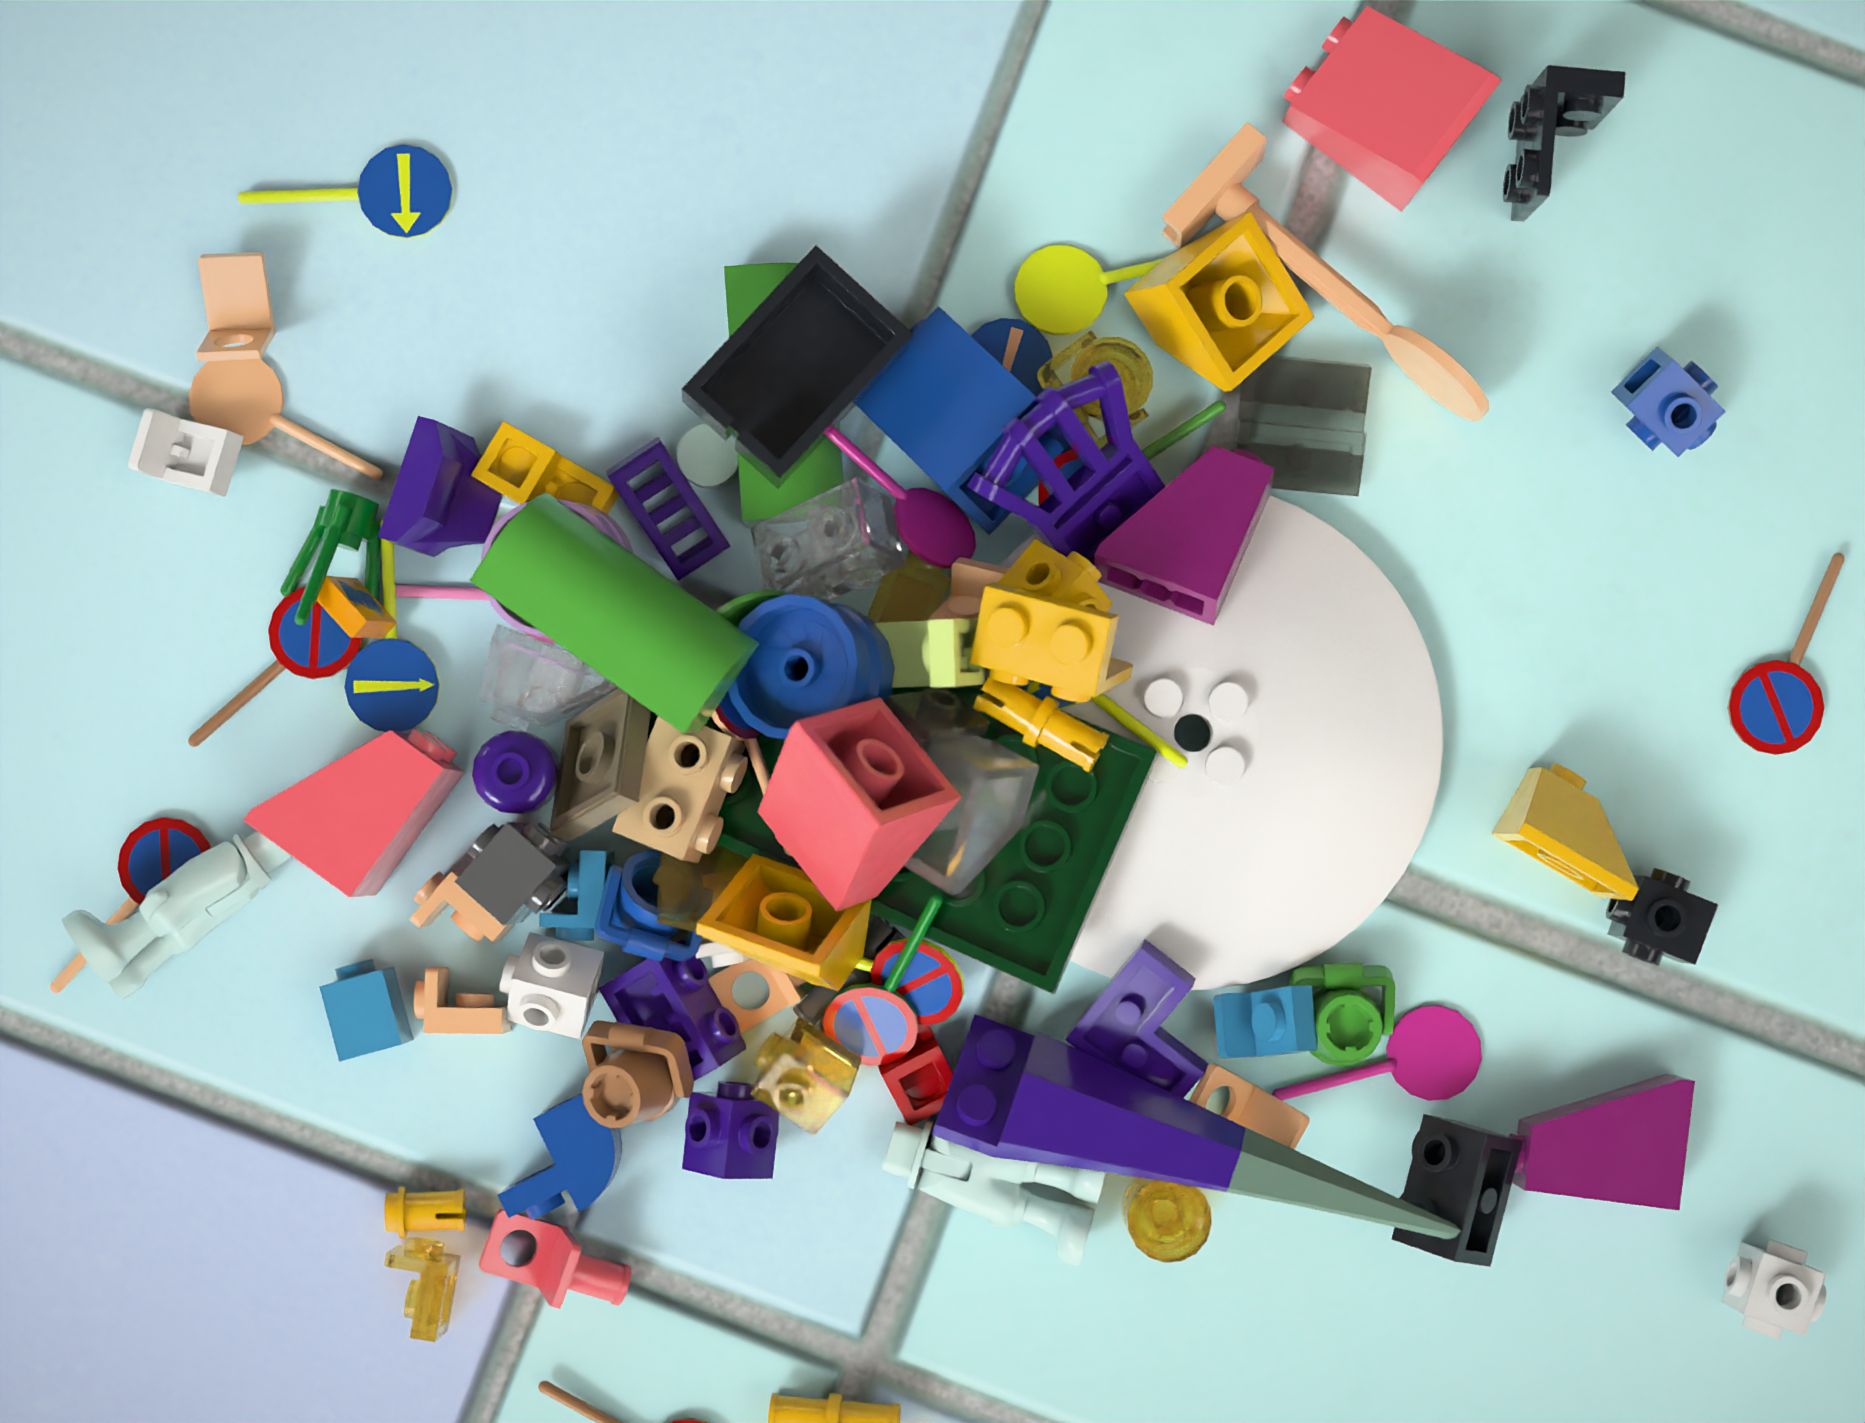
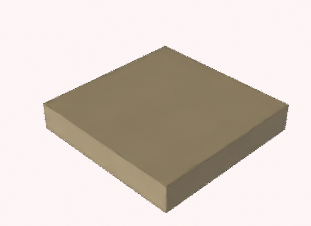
[549,688,651,842]

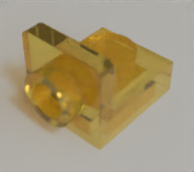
[384,1237,461,1342]

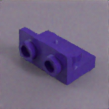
[598,939,746,1081]

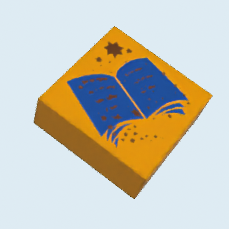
[317,576,397,638]

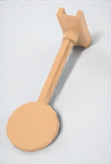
[1162,122,1490,422]

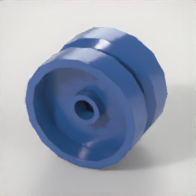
[728,594,895,739]

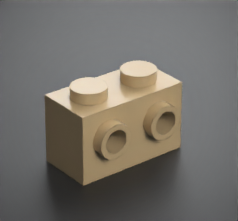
[612,716,748,863]

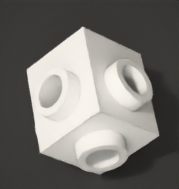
[500,932,604,1040]
[1722,1239,1827,1340]

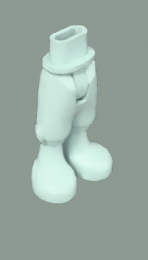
[61,831,291,1000]
[882,1121,1106,1267]

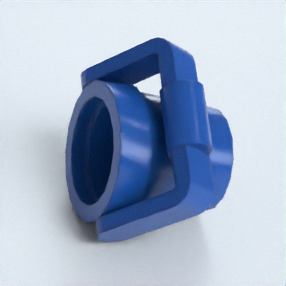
[595,850,712,962]

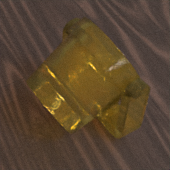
[1037,331,1153,449]

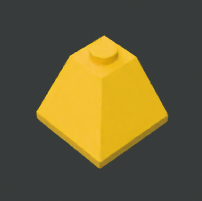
[1124,211,1315,392]
[1491,763,1639,900]
[696,853,872,992]

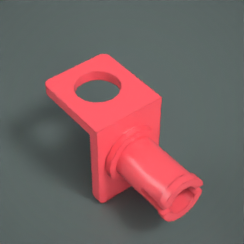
[478,1209,632,1309]

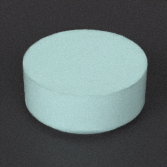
[677,423,739,489]

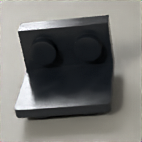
[1503,65,1626,222]

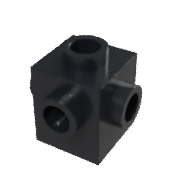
[1606,868,1718,966]

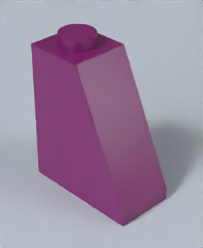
[1094,446,1274,626]
[1509,1074,1695,1211]

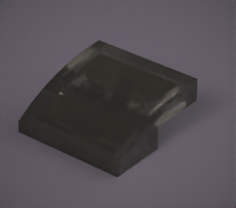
[1234,355,1372,497]

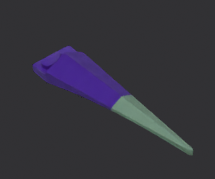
[932,1014,1461,1239]

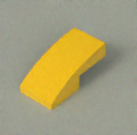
[471,421,619,514]

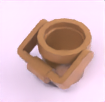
[582,1020,694,1128]

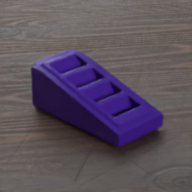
[606,437,731,581]

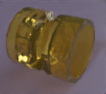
[1121,1177,1212,1263]

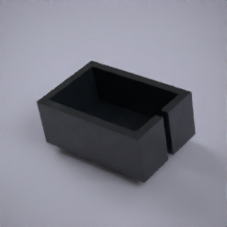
[682,245,914,489]

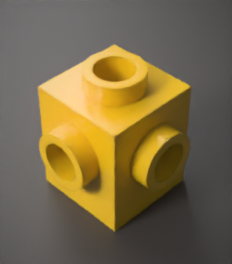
[998,539,1113,612]

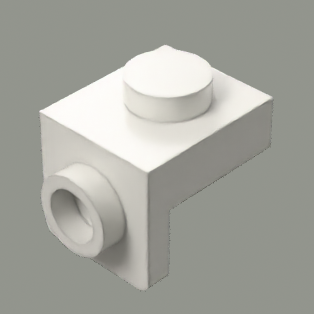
[128,408,244,497]

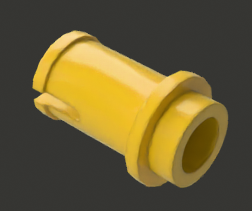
[384,1186,466,1238]

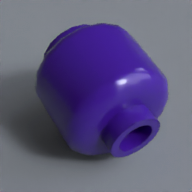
[472,730,560,814]

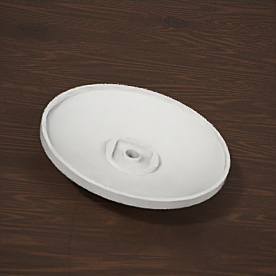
[985,482,1443,990]

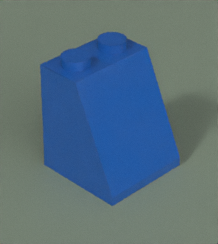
[856,306,1072,535]

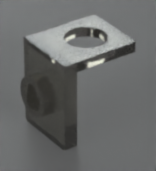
[884,688,990,754]

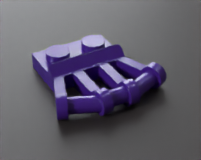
[967,360,1166,565]

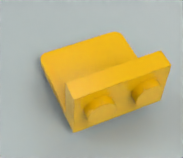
[970,583,1133,702]

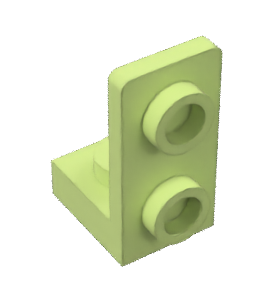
[875,618,985,688]

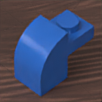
[497,1093,622,1220]

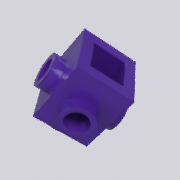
[682,1081,781,1179]

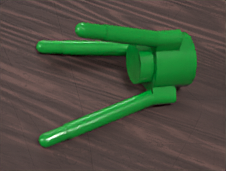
[280,489,381,626]

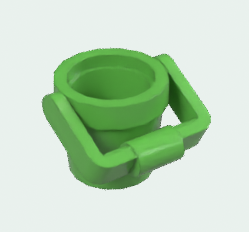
[1289,963,1396,1067]

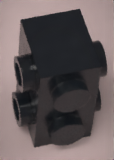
[1391,1114,1523,1267]

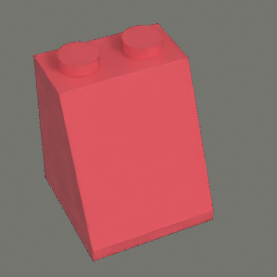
[1282,6,1502,212]
[758,697,962,912]
[243,728,465,898]

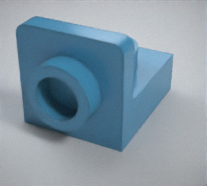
[539,850,615,941]
[1213,985,1318,1059]

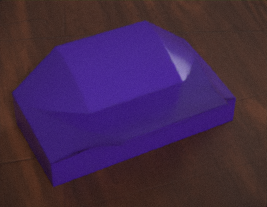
[378,416,502,557]

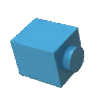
[319,959,414,1062]

